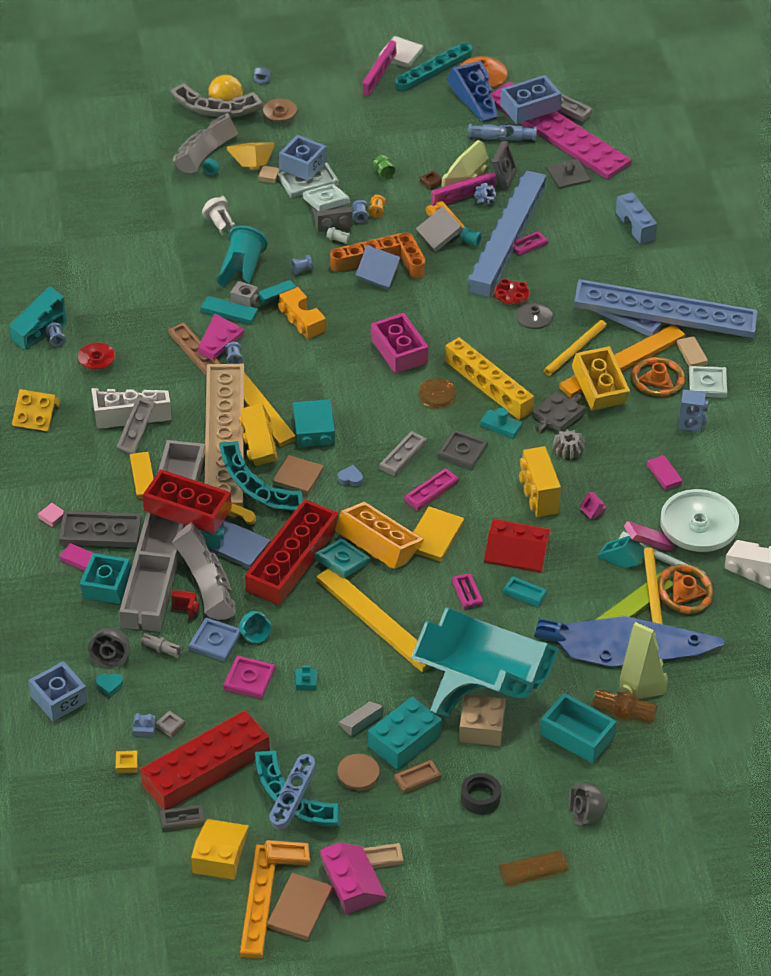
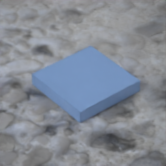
[355,245,400,290]
[188,618,242,662]

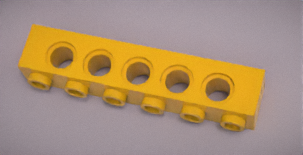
[445,337,534,421]

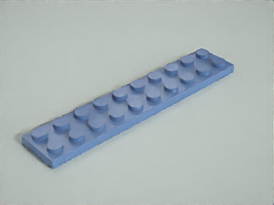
[574,279,757,338]

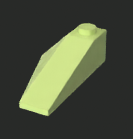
[618,622,668,700]

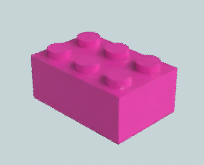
[371,313,429,374]

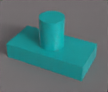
[480,408,522,439]

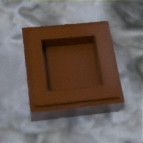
[420,170,442,190]

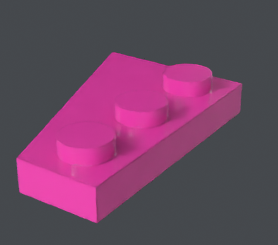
[198,314,245,360]

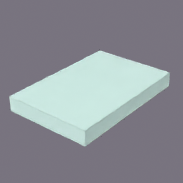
[278,162,339,198]

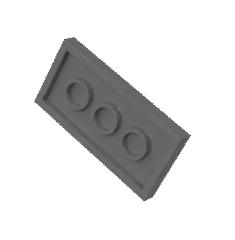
[59,511,142,548]

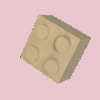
[459,695,506,747]

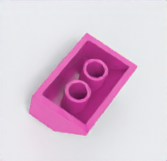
[320,842,387,915]

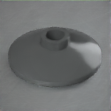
[516,303,553,329]

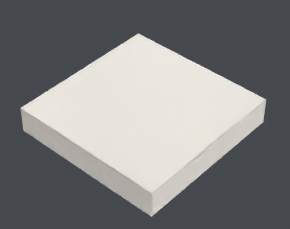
[379,36,423,68]

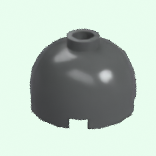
[88,627,130,669]
[568,783,608,826]

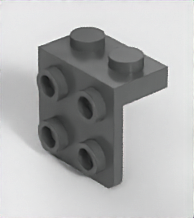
[312,204,352,232]

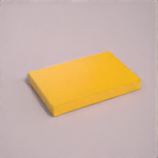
[413,507,464,562]

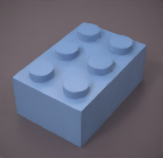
[500,75,562,124]

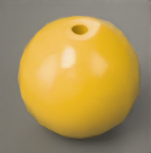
[209,75,243,101]

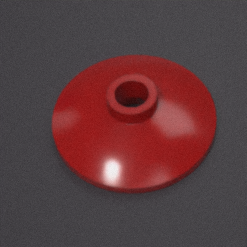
[78,342,115,370]

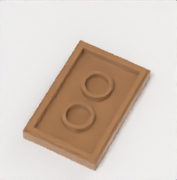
[267,873,333,941]

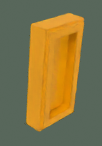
[265,840,310,866]

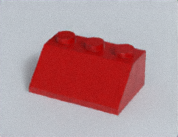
[484,519,551,573]

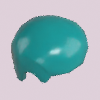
[240,611,272,643]

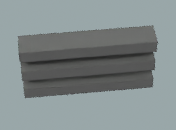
[160,805,205,832]

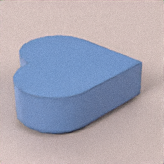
[338,465,363,486]

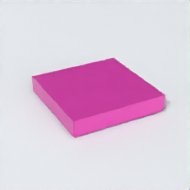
[223,656,276,699]

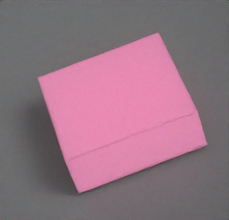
[38,503,64,527]

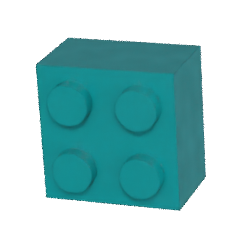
[79,553,132,604]

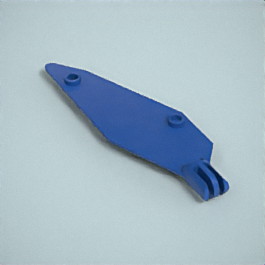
[534,616,724,667]

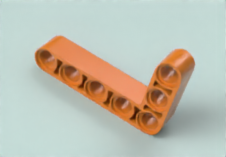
[330,233,425,279]

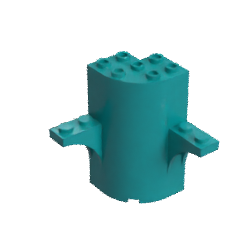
[411,607,559,718]

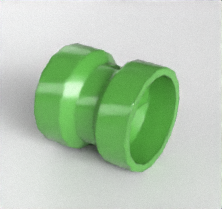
[373,155,396,179]

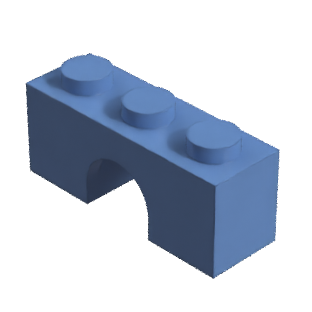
[616,192,657,244]

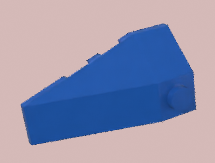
[447,61,498,122]

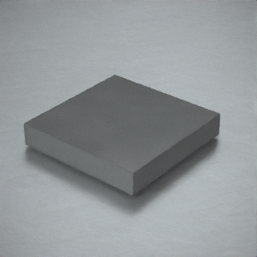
[492,141,517,190]
[438,429,488,470]

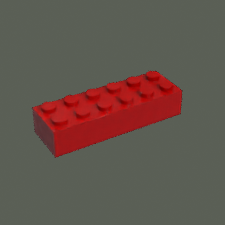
[245,499,338,606]
[140,710,270,810]

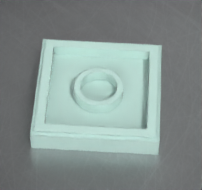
[303,184,350,211]
[689,366,727,398]

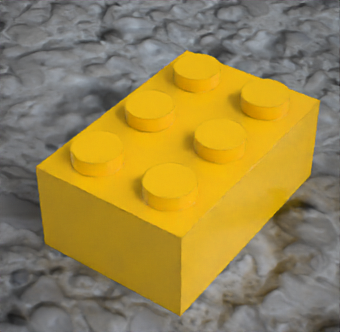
[572,346,630,411]
[519,446,561,517]

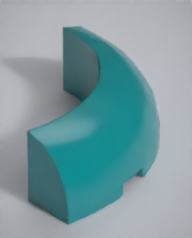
[219,441,302,511]
[255,751,341,827]

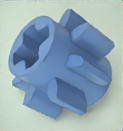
[474,183,497,205]

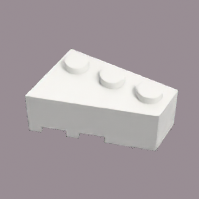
[724,540,771,589]

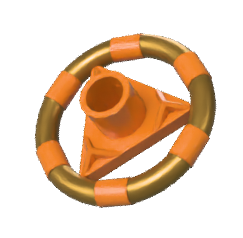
[631,357,685,398]
[657,564,714,615]

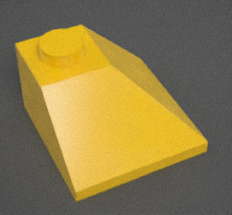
[227,142,275,170]

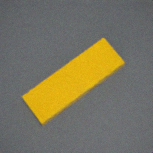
[130,452,153,500]

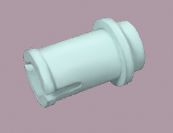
[326,227,350,244]

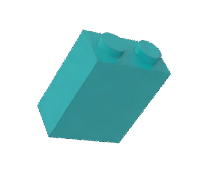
[293,399,335,447]

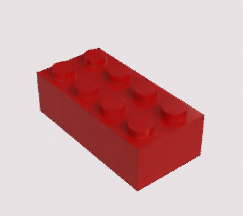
[142,469,232,535]

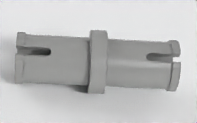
[141,633,182,658]

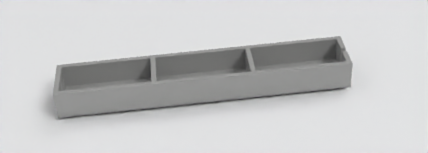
[119,440,205,632]

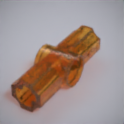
[593,689,658,722]

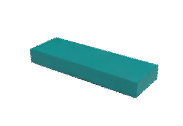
[201,296,258,325]

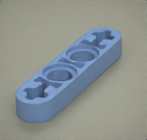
[270,754,316,830]

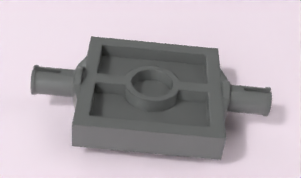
[532,392,585,433]

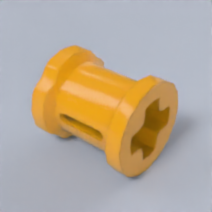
[368,195,386,218]

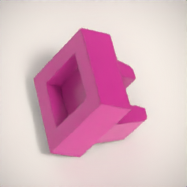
[580,492,607,519]

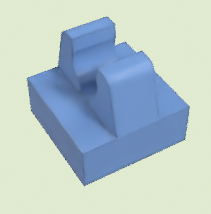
[133,713,156,737]

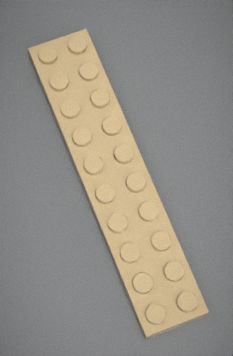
[205,364,244,508]

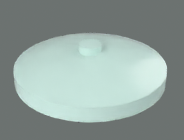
[660,489,739,552]

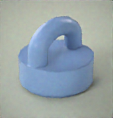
[254,67,271,84]

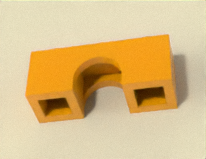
[278,287,326,339]

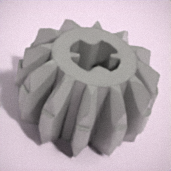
[553,429,585,461]

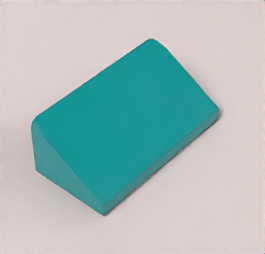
[259,280,296,307]

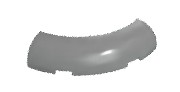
[170,83,263,118]
[173,113,239,173]
[172,522,236,620]

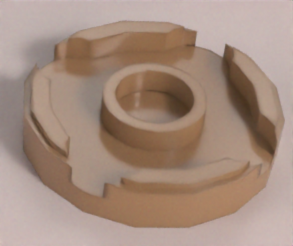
[337,754,379,792]

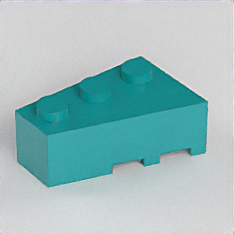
[9,286,67,350]

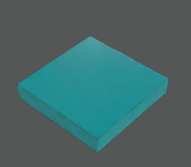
[314,539,370,578]

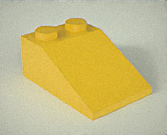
[191,819,249,880]

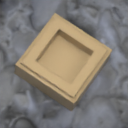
[258,166,280,184]

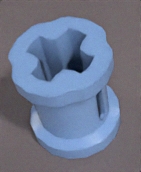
[353,200,369,223]
[291,255,313,274]
[46,323,66,347]
[225,342,243,364]

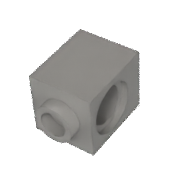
[231,281,259,307]

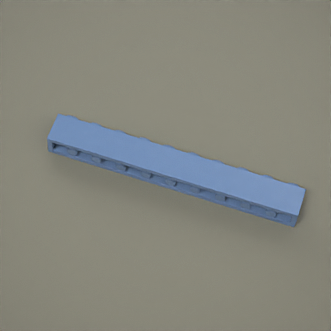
[468,170,546,298]

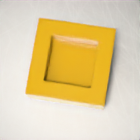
[116,751,138,773]

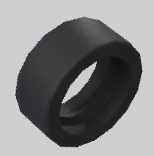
[461,773,501,814]

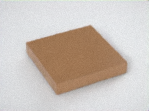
[273,455,324,495]

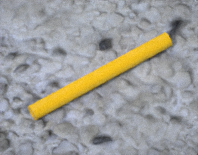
[544,320,607,376]
[644,547,663,624]

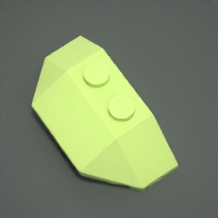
[442,140,489,188]

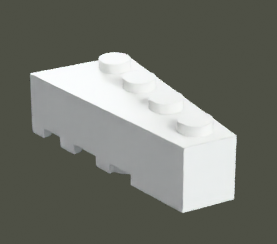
[92,388,172,429]

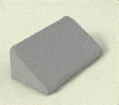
[338,702,383,737]

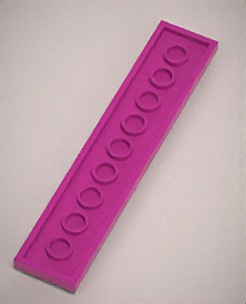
[491,82,632,180]

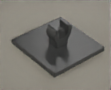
[546,159,591,189]

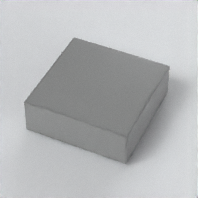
[156,711,185,738]

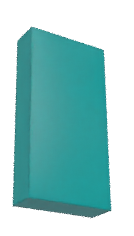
[503,576,548,608]

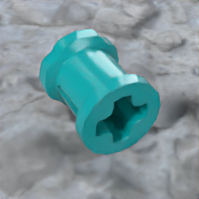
[460,227,482,247]

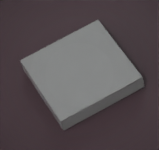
[416,206,463,252]

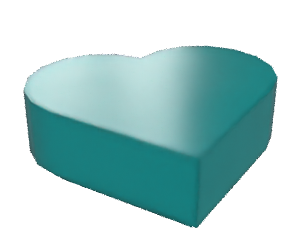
[96,673,123,697]

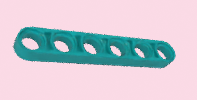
[395,43,472,91]

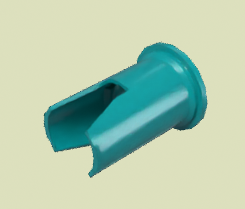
[217,226,268,288]

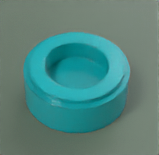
[202,158,220,175]

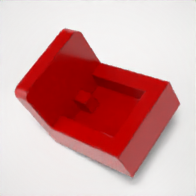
[171,590,200,620]

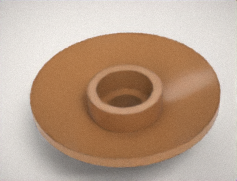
[263,99,297,121]

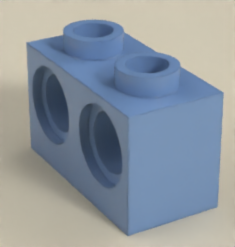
[678,389,709,432]

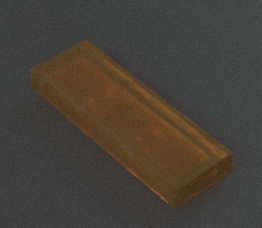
[499,850,568,887]

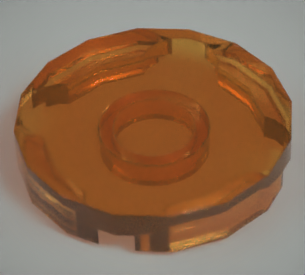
[419,378,456,408]

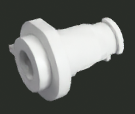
[202,196,236,235]

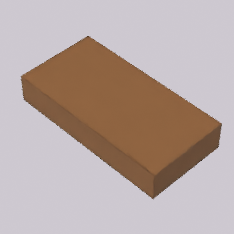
[394,760,441,794]

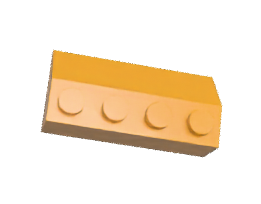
[335,502,424,569]

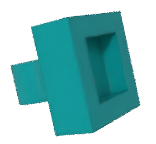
[296,665,317,690]

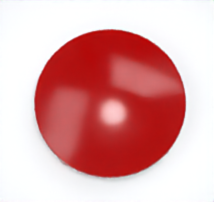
[494,278,530,304]

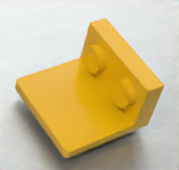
[12,389,60,432]

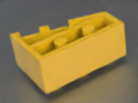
[239,403,278,467]

